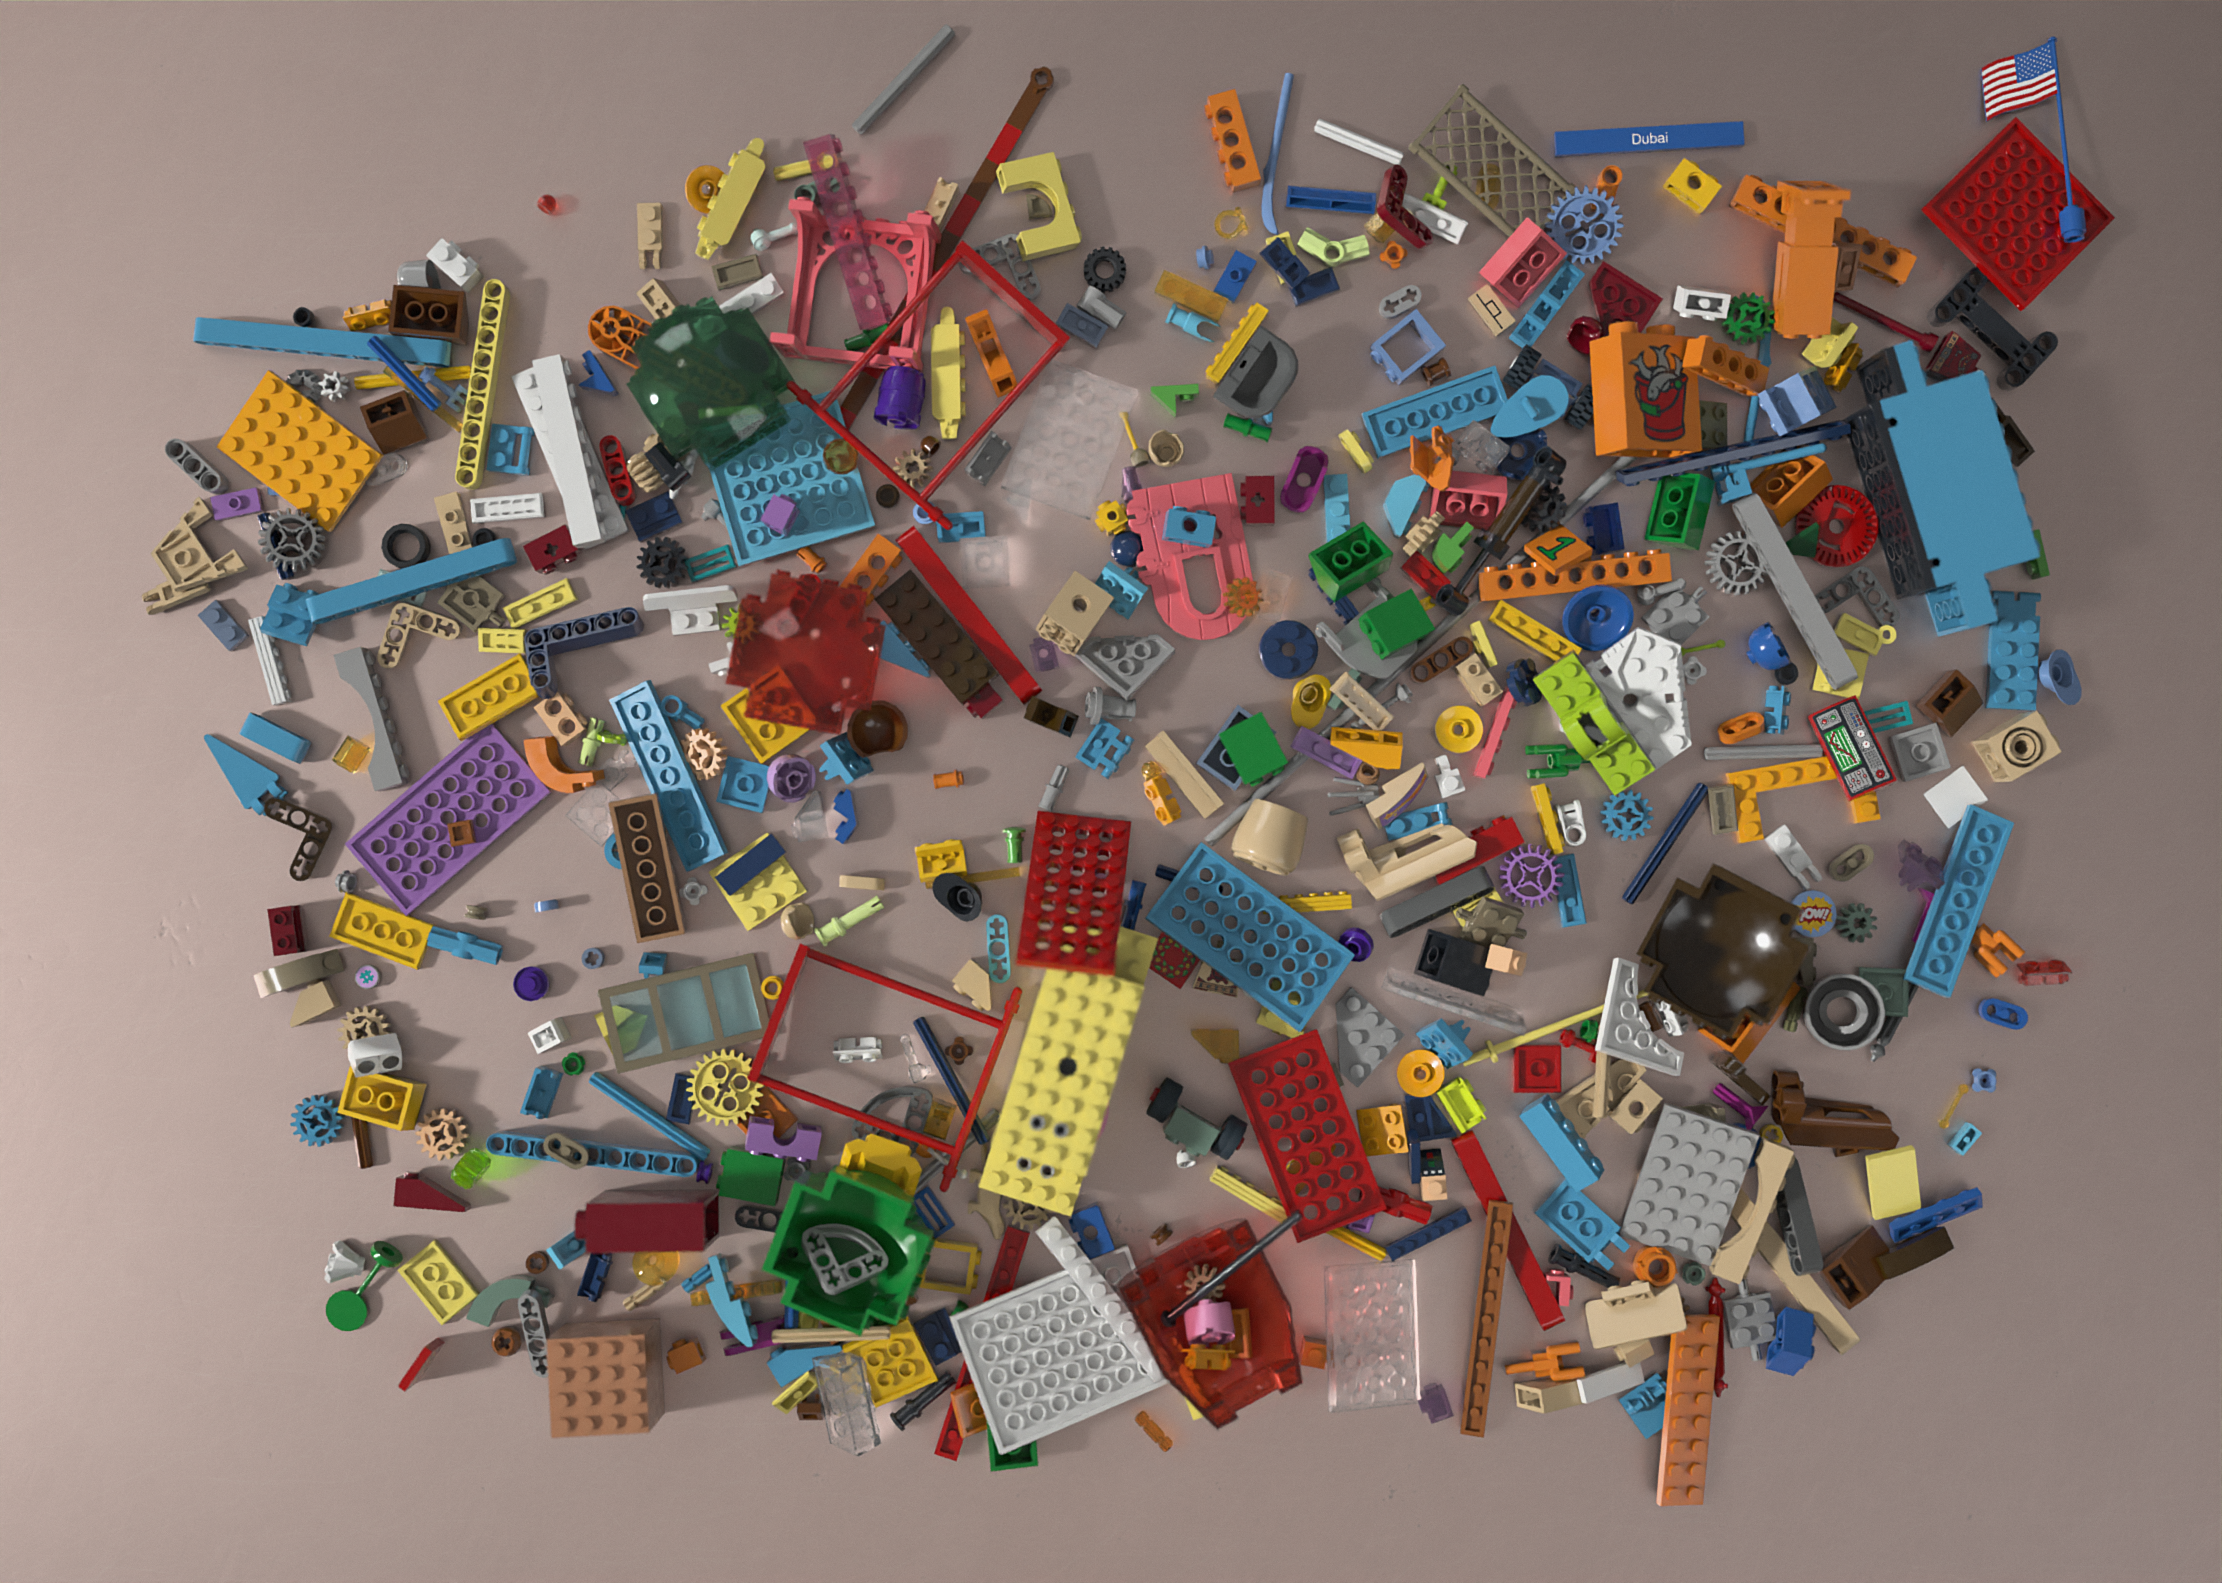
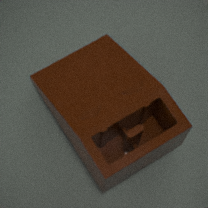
[1818,1225,1889,1310]

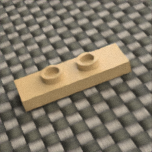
[434,491,474,554]
[1330,671,1394,731]

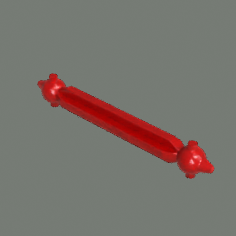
[1705,1277,1728,1398]

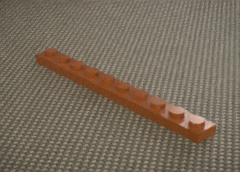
[1460,1199,1513,1438]

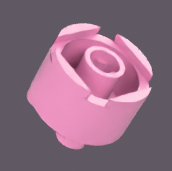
[1184,1299,1235,1347]

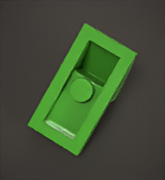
[1151,384,1199,417]
[2026,529,2050,580]

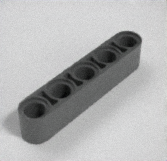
[1379,866,1495,938]
[1775,1158,1823,1276]

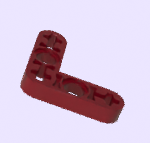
[1377,164,1434,250]

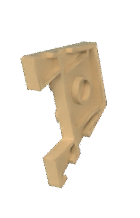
[150,497,248,592]

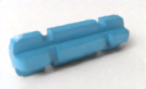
[681,1264,713,1293]

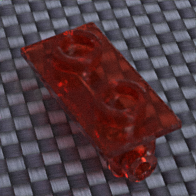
[2016,960,2072,986]

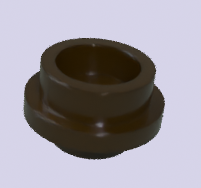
[876,484,900,508]

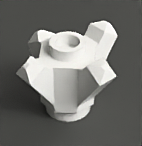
[325,1240,365,1283]

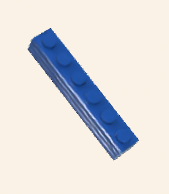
[1286,186,1376,214]

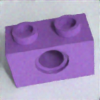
[761,494,800,537]

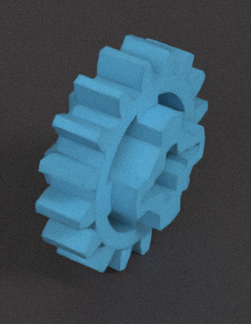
[1600,790,1654,841]
[290,1095,345,1147]

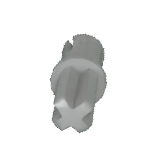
[1038,765,1069,812]

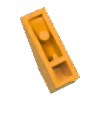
[1330,727,1403,769]

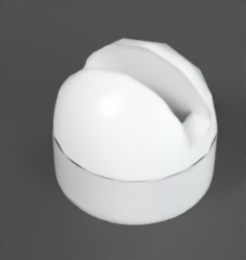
[1177,1149,1196,1168]

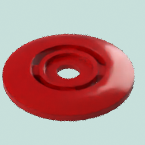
[1795,485,1878,568]

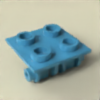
[1619,1373,1667,1439]

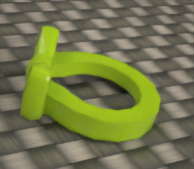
[597,730,627,746]

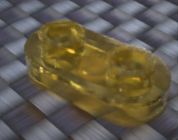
[1475,164,1501,211]

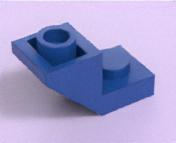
[833,789,859,844]

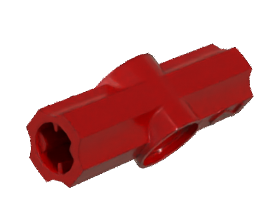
[1358,1186,1433,1225]

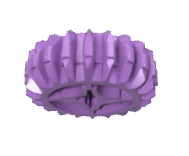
[1499,844,1564,908]

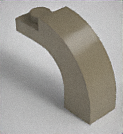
[254,949,344,998]

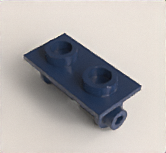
[577,1253,613,1302]

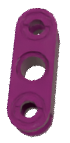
[719,1315,784,1356]

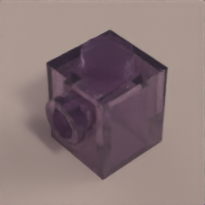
[1417,1383,1454,1424]

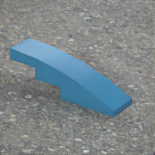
[1509,260,1585,349]

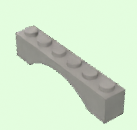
[333,647,409,792]

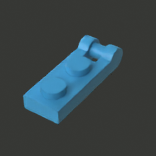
[1384,802,1453,841]

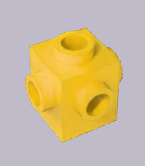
[1094,500,1128,536]

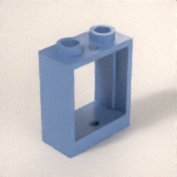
[1370,309,1446,385]

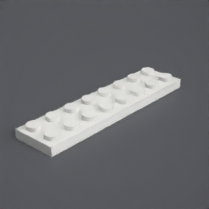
[511,367,629,550]

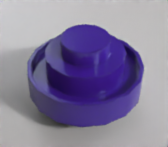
[1338,927,1374,962]
[513,966,550,1001]

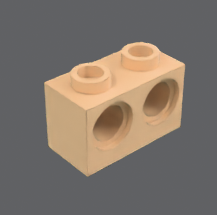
[534,691,588,747]

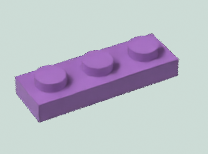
[1290,726,1362,779]

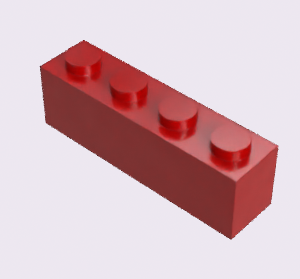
[1433,815,1525,885]

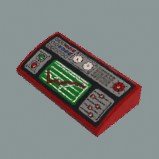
[1808,695,1897,802]

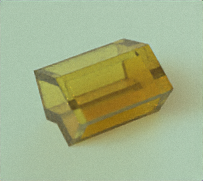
[1364,212,1395,243]
[332,735,371,773]

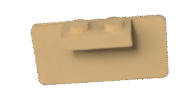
[1585,1280,1687,1349]

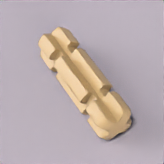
[623,1275,667,1311]

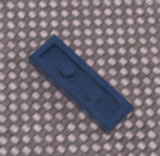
[715,833,786,896]

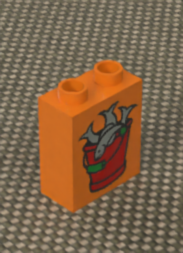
[1590,322,1702,459]

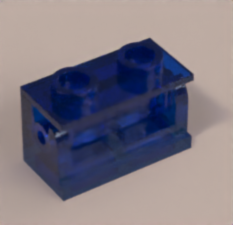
[1583,502,1625,556]

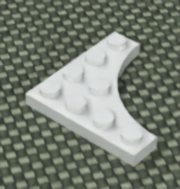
[1595,958,1684,1076]

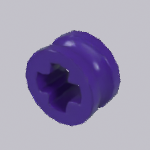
[696,1161,713,1184]

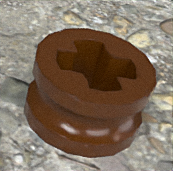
[1150,1223,1173,1246]
[525,1251,549,1274]

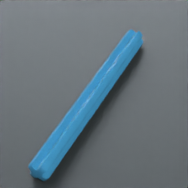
[589,1072,711,1161]

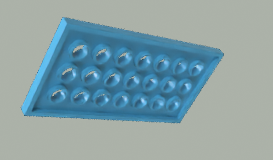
[1145,842,1355,1032]

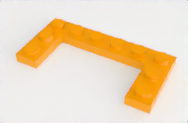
[1726,756,1881,843]

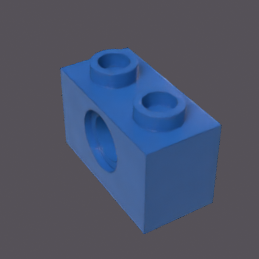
[1068,1202,1115,1260]

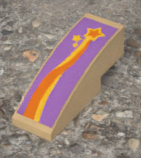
[1366,762,1428,830]

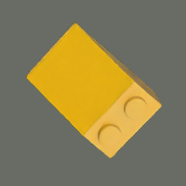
[337,1066,426,1131]

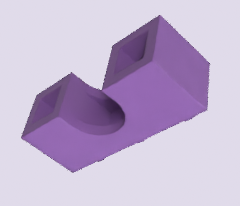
[745,1116,822,1162]

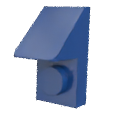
[579,350,619,396]

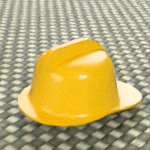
[1291,674,1332,729]

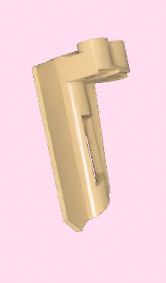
[1337,823,1477,901]

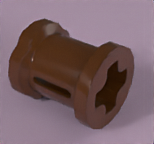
[1421,357,1451,386]

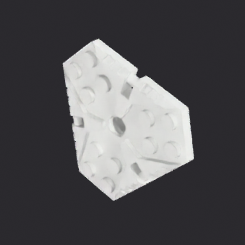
[1559,627,1691,770]

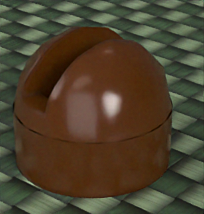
[920,436,941,457]

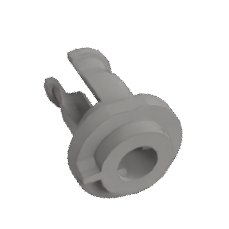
[1085,687,1136,725]

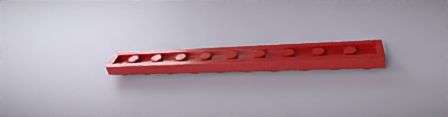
[934,1225,1030,1461]

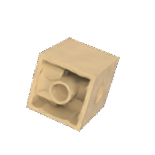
[1035,571,1114,656]
[1972,711,2061,782]

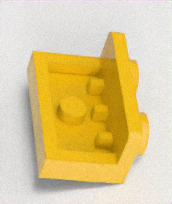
[915,839,968,883]

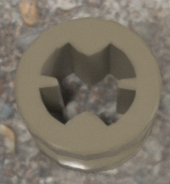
[464,905,488,920]

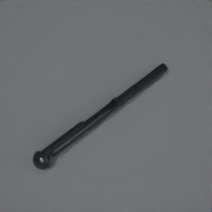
[1161,1210,1304,1328]

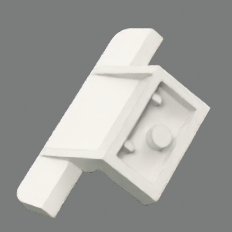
[643,585,738,636]

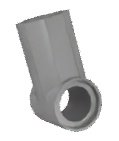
[1076,286,1126,330]

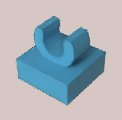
[639,952,667,978]

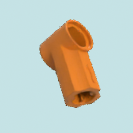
[1590,165,1623,215]

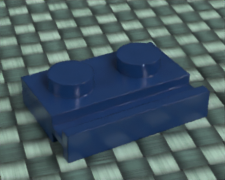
[625,491,683,543]
[914,1306,962,1366]

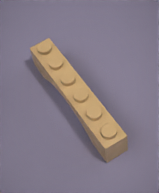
[1709,1136,1795,1285]

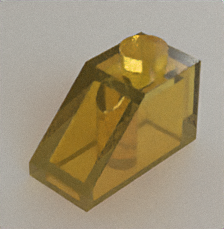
[1191,1029,1239,1063]

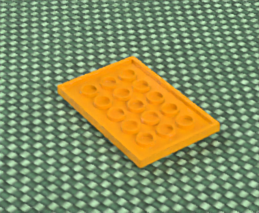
[216,370,384,532]

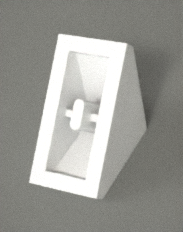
[528,1017,572,1054]

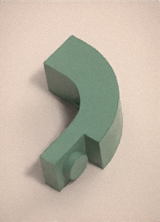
[466,1275,555,1327]

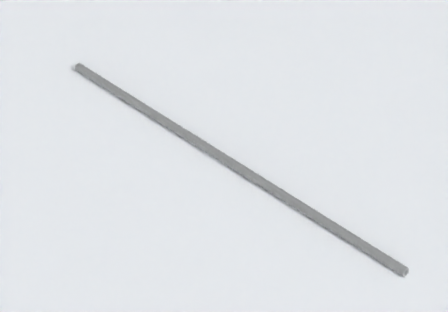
[1204,457,1638,847]

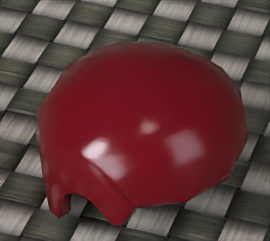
[1567,316,1604,354]

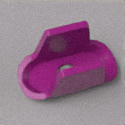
[1280,446,1329,512]

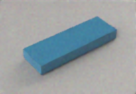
[1550,854,1587,928]

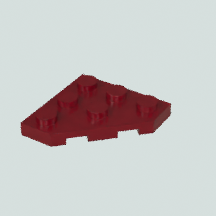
[1589,261,1663,337]

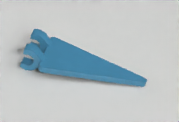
[204,734,289,816]

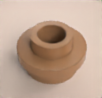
[1356,762,1380,785]

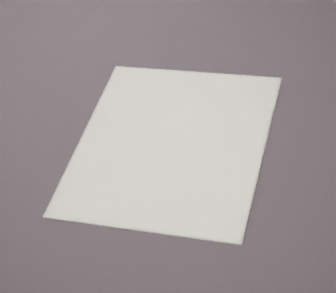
[1923,766,1988,829]

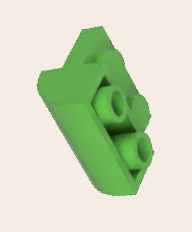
[1431,522,1474,574]

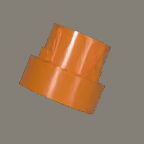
[1633,1245,1678,1288]

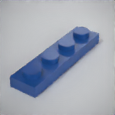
[1889,1187,1983,1243]

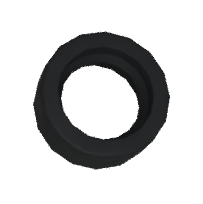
[381,523,431,569]

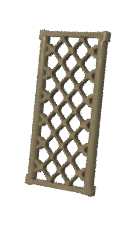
[1408,84,1575,237]

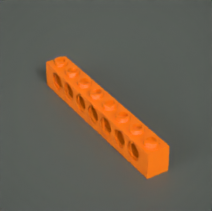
[1728,174,1917,288]
[1477,549,1672,602]

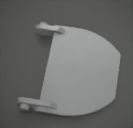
[1315,577,1417,679]

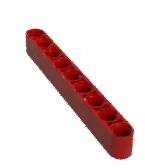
[895,525,1043,705]
[1451,1130,1565,1331]

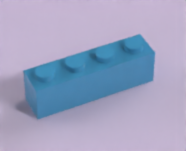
[1519,1093,1605,1193]

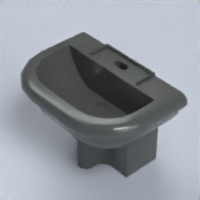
[1213,326,1298,418]

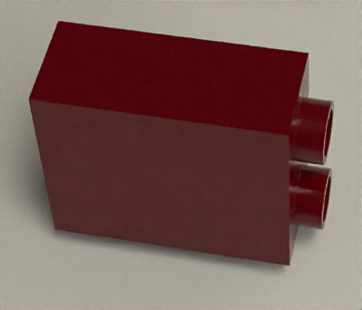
[574,1189,719,1253]

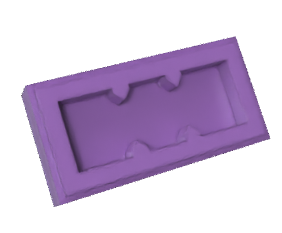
[210,487,264,521]

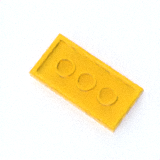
[438,653,539,741]
[329,892,436,970]

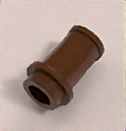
[1638,1000,1663,1032]

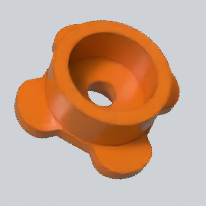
[1380,241,1408,269]

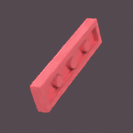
[1473,686,1517,779]

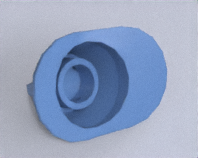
[2039,650,2082,705]

